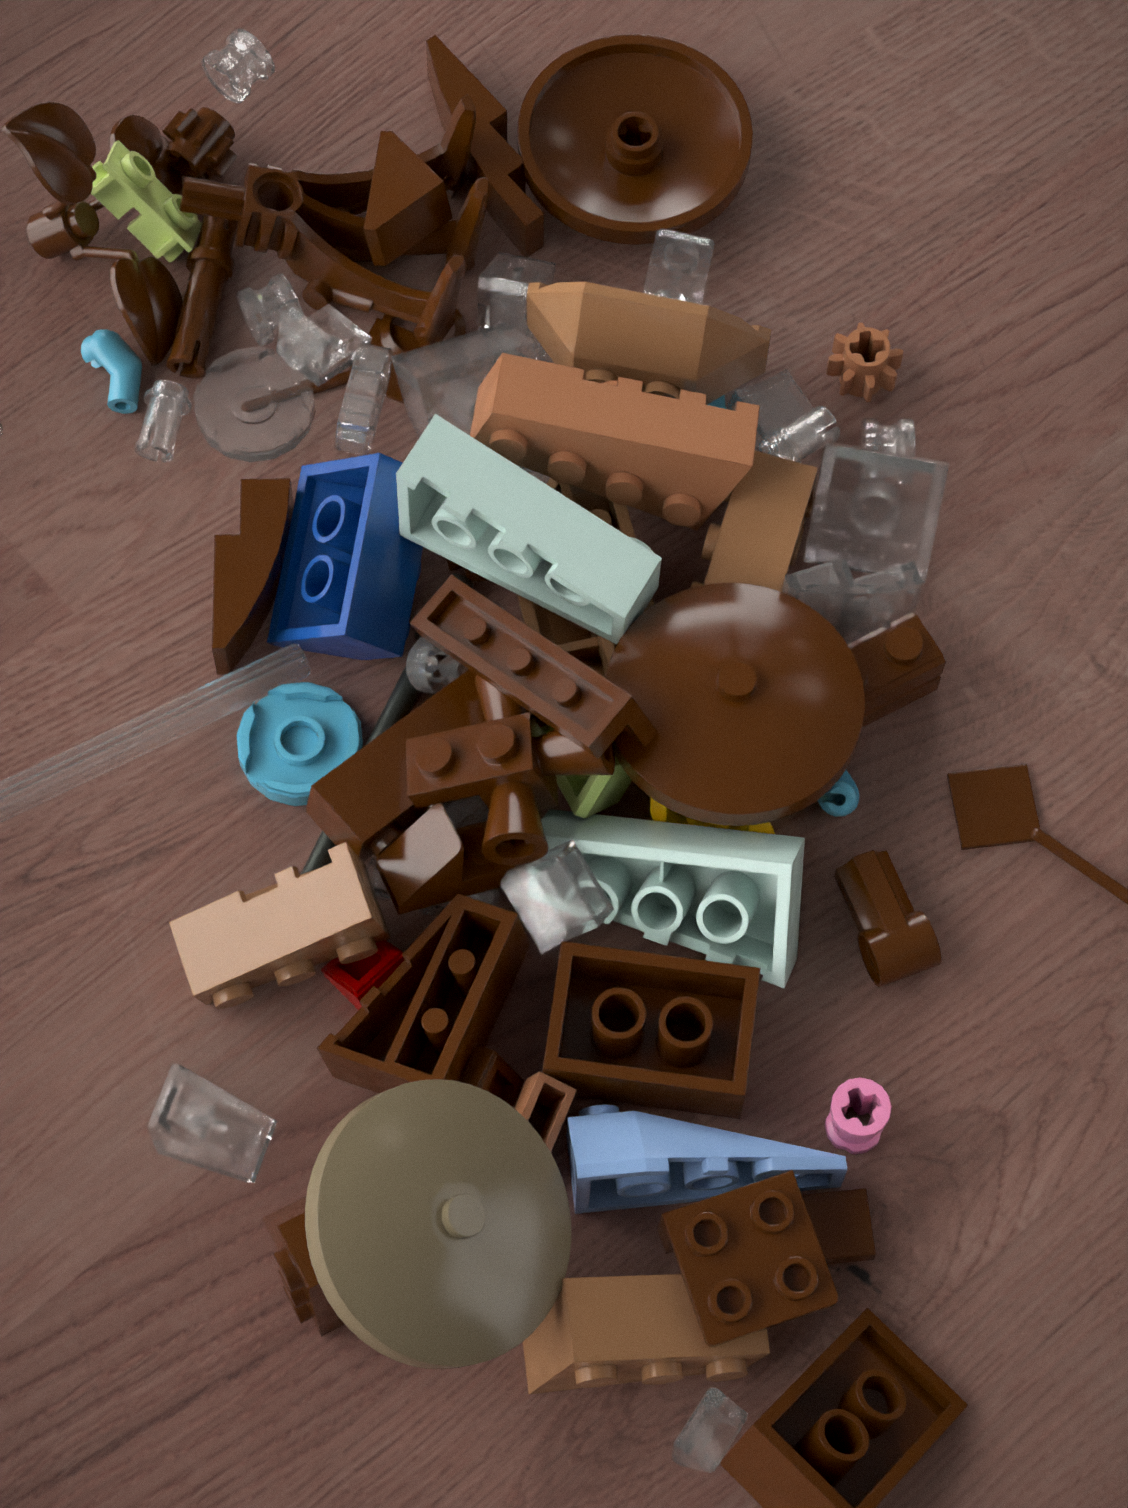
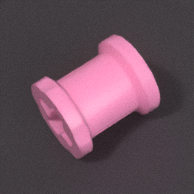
[824,1077,892,1155]

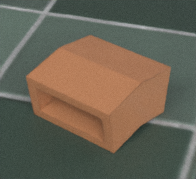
[514,1072,577,1152]

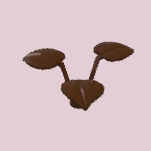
[1,102,183,366]

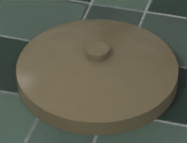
[305,1079,571,1370]

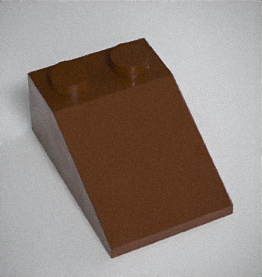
[719,1307,968,1508]

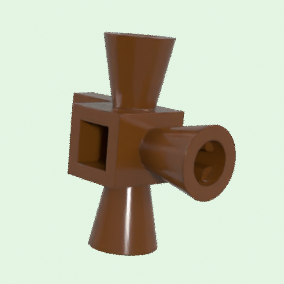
[406,675,615,865]

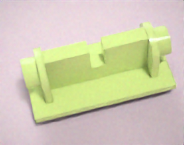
[91,140,202,263]

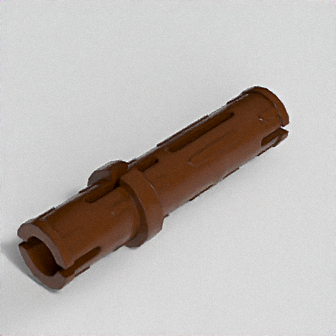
[166,215,238,378]

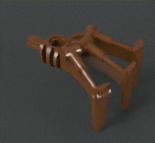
[180,94,489,354]

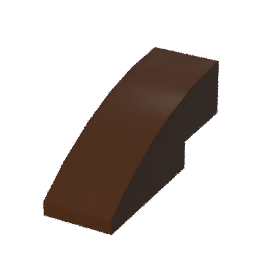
[212,478,294,675]

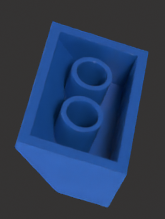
[267,453,423,660]

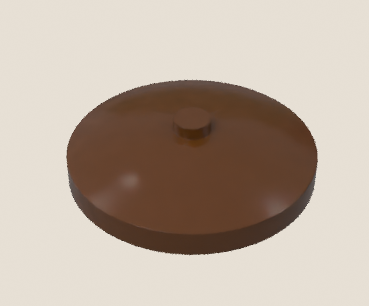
[517,34,753,245]
[605,583,865,826]

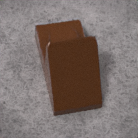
[376,803,523,915]

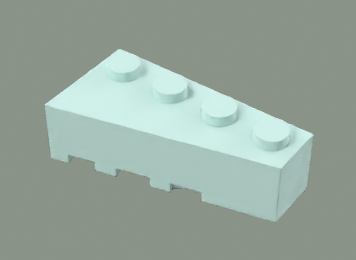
[396,414,662,644]
[529,809,805,988]

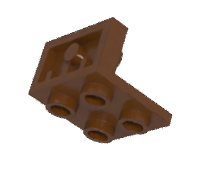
[657,1170,839,1347]

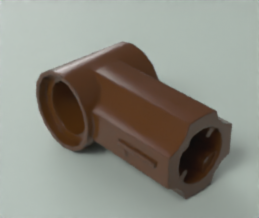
[834,850,942,988]

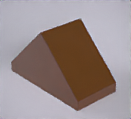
[363,131,453,266]

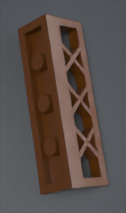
[410,574,658,759]

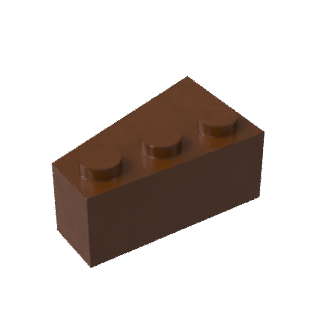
[317,894,530,1093]

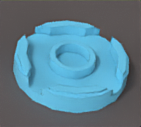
[236,682,363,806]

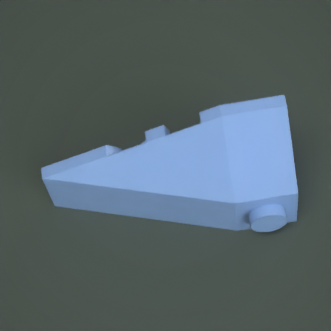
[566,1105,847,1214]

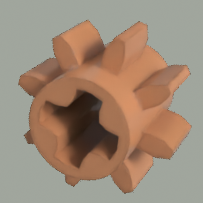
[826,323,903,402]

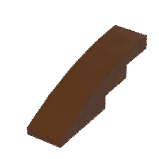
[426,35,544,259]

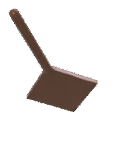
[947,764,1128,904]

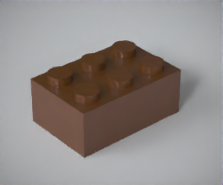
[543,941,761,1119]

